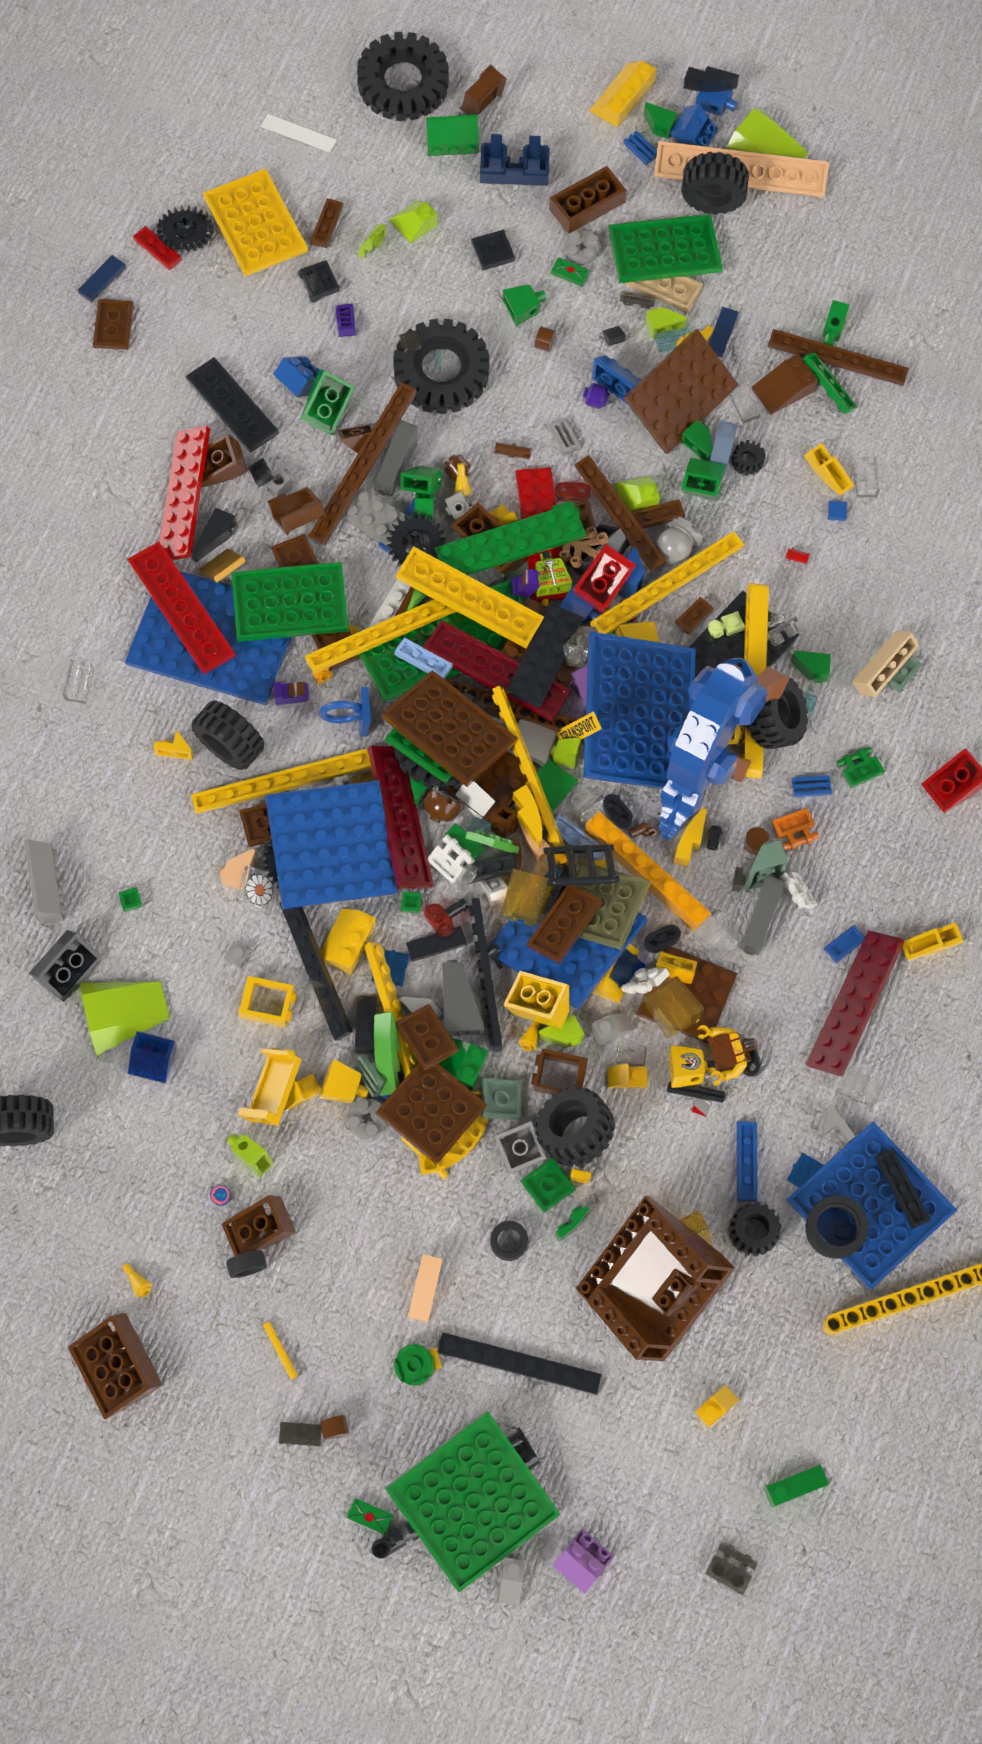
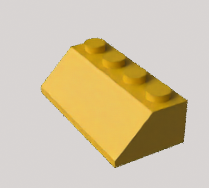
[590,60,657,127]

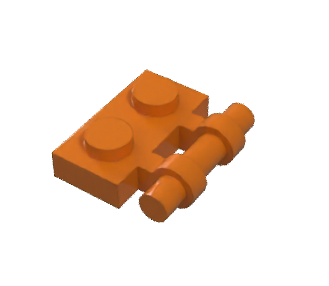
[772,808,819,851]

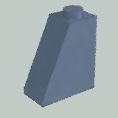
[710,420,738,477]

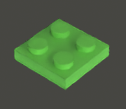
[465,830,519,853]

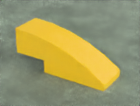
[803,443,855,496]
[513,785,542,848]
[673,808,707,866]
[902,922,965,961]

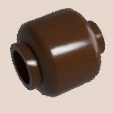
[444,454,471,481]

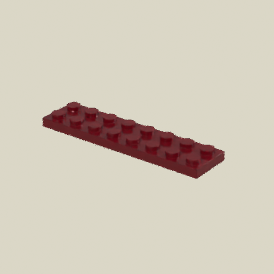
[423,620,571,722]
[367,745,434,889]
[806,930,904,1077]

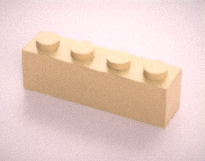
[852,630,920,697]

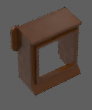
[460,64,507,115]
[268,487,326,536]

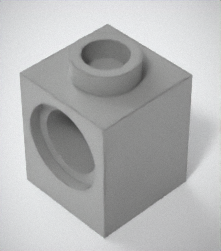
[264,467,292,498]

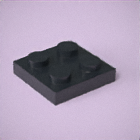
[471,229,515,271]

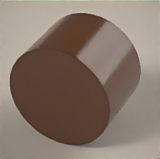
[534,326,556,352]
[744,827,769,855]
[320,1415,349,1440]

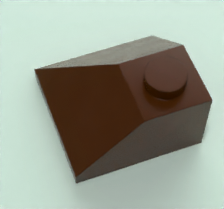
[337,424,374,453]

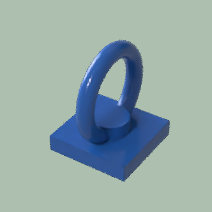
[319,687,371,737]

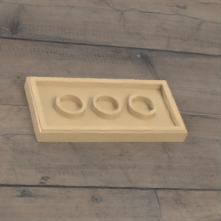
[625,276,703,313]

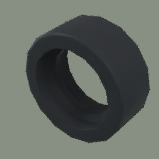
[490,1221,529,1261]
[226,1250,267,1278]

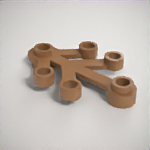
[559,527,609,568]

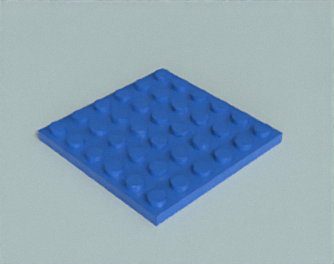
[265,781,397,910]
[487,865,647,1010]
[786,1121,957,1291]

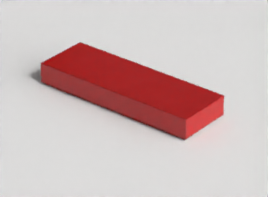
[133,226,182,271]

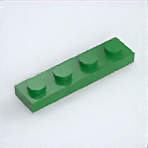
[803,353,858,414]
[385,728,452,784]

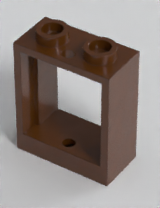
[531,1049,588,1095]

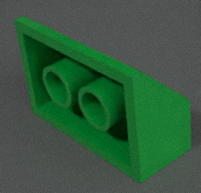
[426,114,479,156]

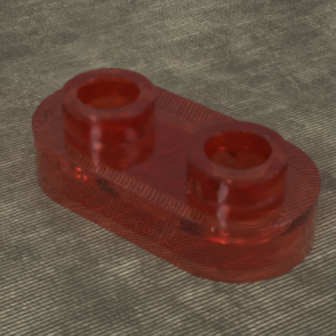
[555,482,591,502]
[424,903,454,936]

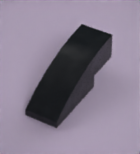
[683,66,740,92]

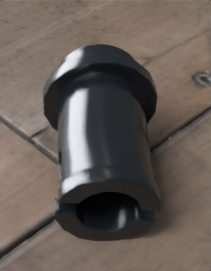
[706,825,723,851]
[443,898,469,920]

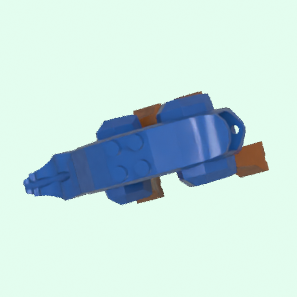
[659,658,790,840]

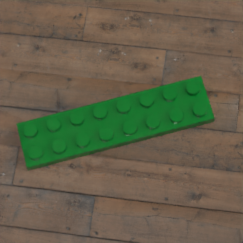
[434,503,586,575]

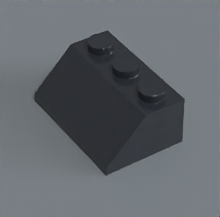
[565,524,630,577]
[29,930,102,1002]

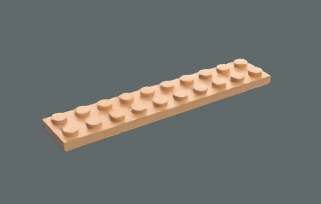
[654,141,829,198]

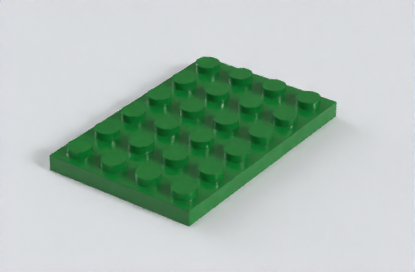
[608,214,723,283]
[231,562,349,642]

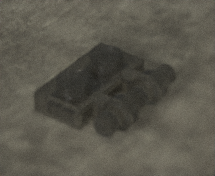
[705,1542,758,1595]

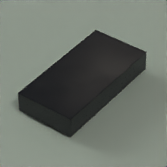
[248,458,274,488]

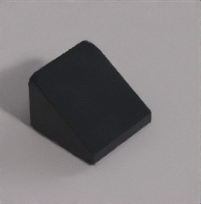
[602,326,626,346]

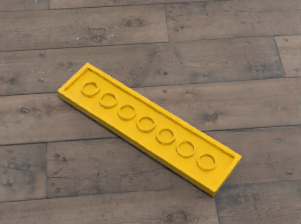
[395,547,544,649]

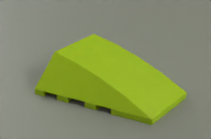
[726,107,808,159]
[80,981,170,1056]

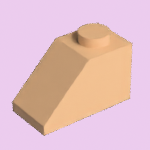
[219,849,257,891]

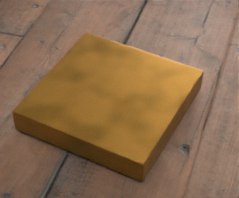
[199,548,245,583]

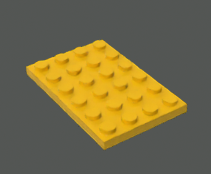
[202,168,308,277]

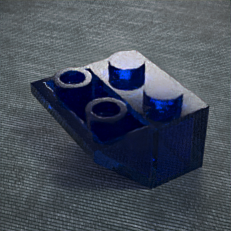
[128,1031,177,1084]

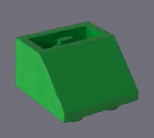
[681,458,726,500]

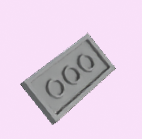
[342,487,418,548]

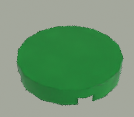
[394,1344,435,1386]

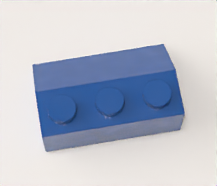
[592,355,642,405]

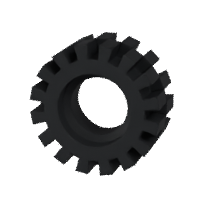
[732,440,766,476]

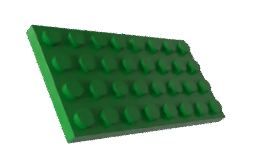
[358,611,508,703]

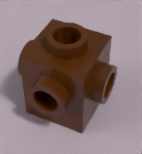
[490,804,519,839]

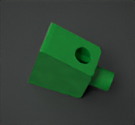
[502,284,546,326]
[822,300,850,346]
[401,465,442,495]

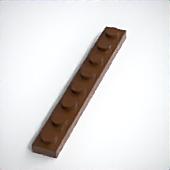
[768,329,909,386]
[574,455,666,572]

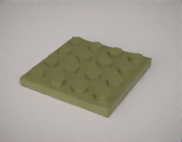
[574,860,651,950]

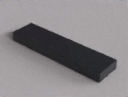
[874,1148,931,1230]

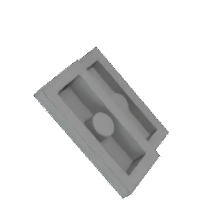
[508,719,557,766]

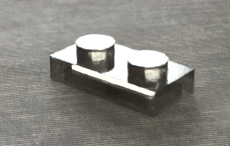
[620,291,656,309]
[279,1422,322,1447]

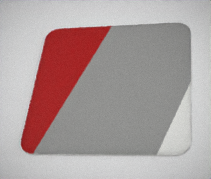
[692,1098,711,1117]

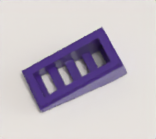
[335,304,356,337]

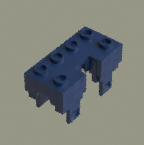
[480,134,550,186]

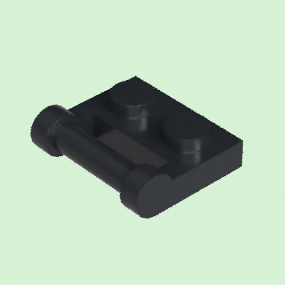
[298,260,340,302]

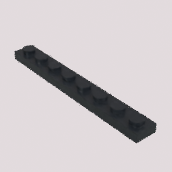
[468,898,502,1052]
[279,902,353,1041]
[437,1332,602,1395]

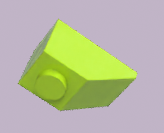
[645,307,687,339]
[550,738,581,770]
[538,1014,585,1048]

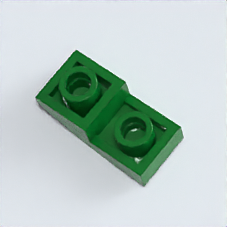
[442,823,484,859]
[555,1205,589,1242]

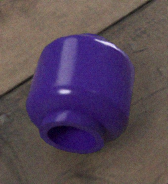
[582,383,610,409]

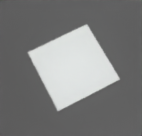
[455,782,495,821]

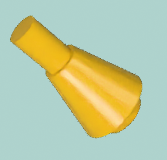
[454,463,472,497]
[518,1021,541,1051]
[122,1263,152,1297]

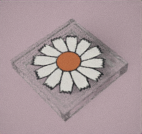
[236,865,278,916]

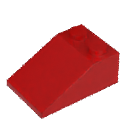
[573,544,636,614]
[921,748,982,813]

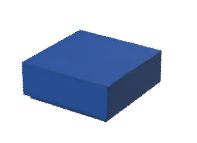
[828,501,847,521]

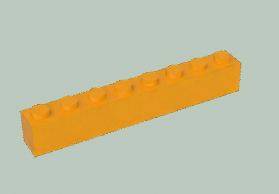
[585,811,711,933]

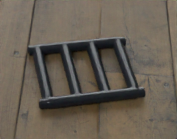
[543,844,620,886]

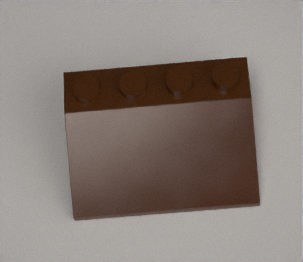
[68,1313,163,1420]

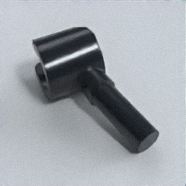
[488,944,503,969]

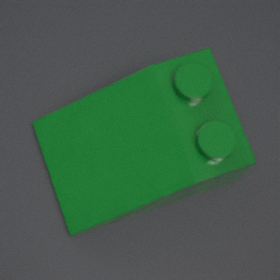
[300,369,355,435]
[438,1038,489,1091]

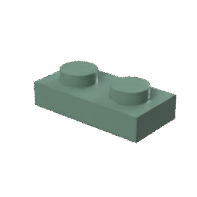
[887,656,923,693]

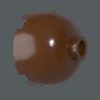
[424,789,463,824]

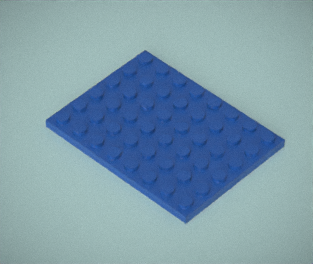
[125,571,292,706]
[583,631,695,789]

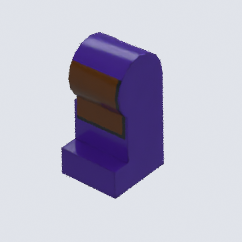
[511,569,540,598]
[273,682,309,705]

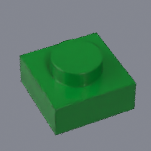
[118,887,143,912]
[400,891,422,914]

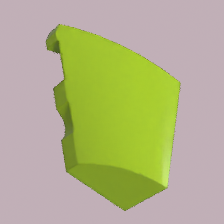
[358,223,386,258]

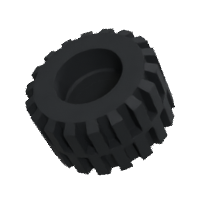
[728,1202,782,1257]

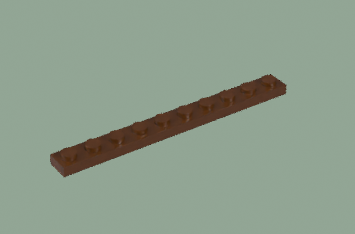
[309,383,417,546]

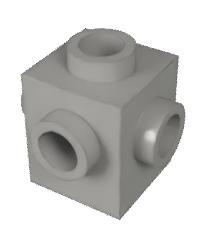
[445,490,472,519]

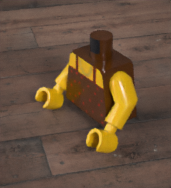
[697,1025,758,1086]

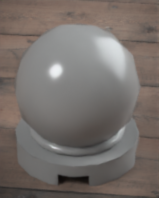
[656,517,703,564]

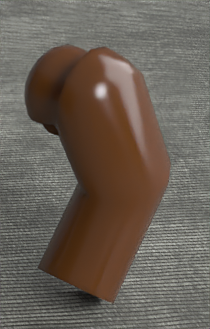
[628,823,658,838]

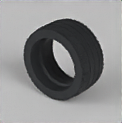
[805,1195,868,1259]

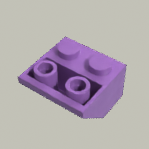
[552,1528,614,1594]

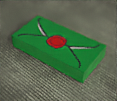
[551,257,590,287]
[346,1498,394,1535]

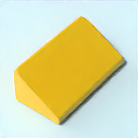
[655,952,697,984]

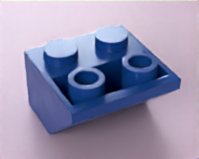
[670,104,718,147]
[273,356,319,397]
[617,548,644,599]

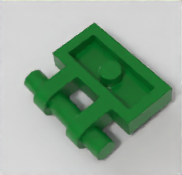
[836,746,885,789]

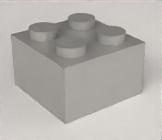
[494,1121,547,1175]

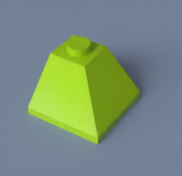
[389,201,437,244]
[614,476,660,512]

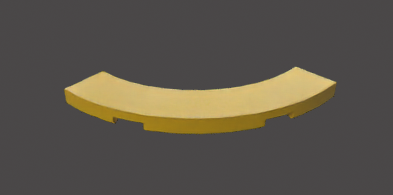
[419,1091,488,1175]

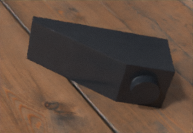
[191,508,238,562]
[355,996,377,1053]

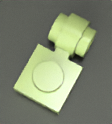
[708,611,745,638]

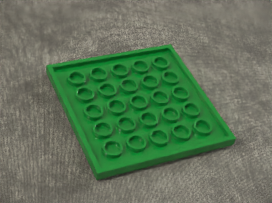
[385,1411,561,1593]

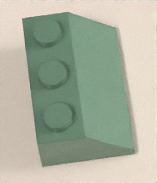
[744,840,788,892]

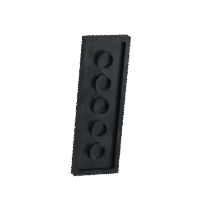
[186,357,279,453]
[506,603,584,708]

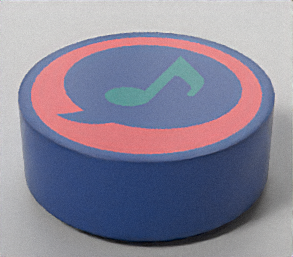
[210,1185,231,1206]

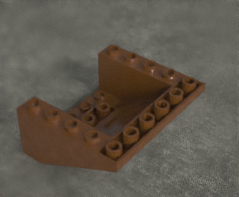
[576,1196,735,1361]

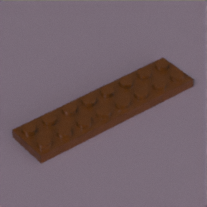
[271,534,360,671]

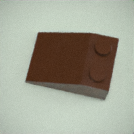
[751,354,818,415]
[201,433,248,488]
[222,1195,296,1256]

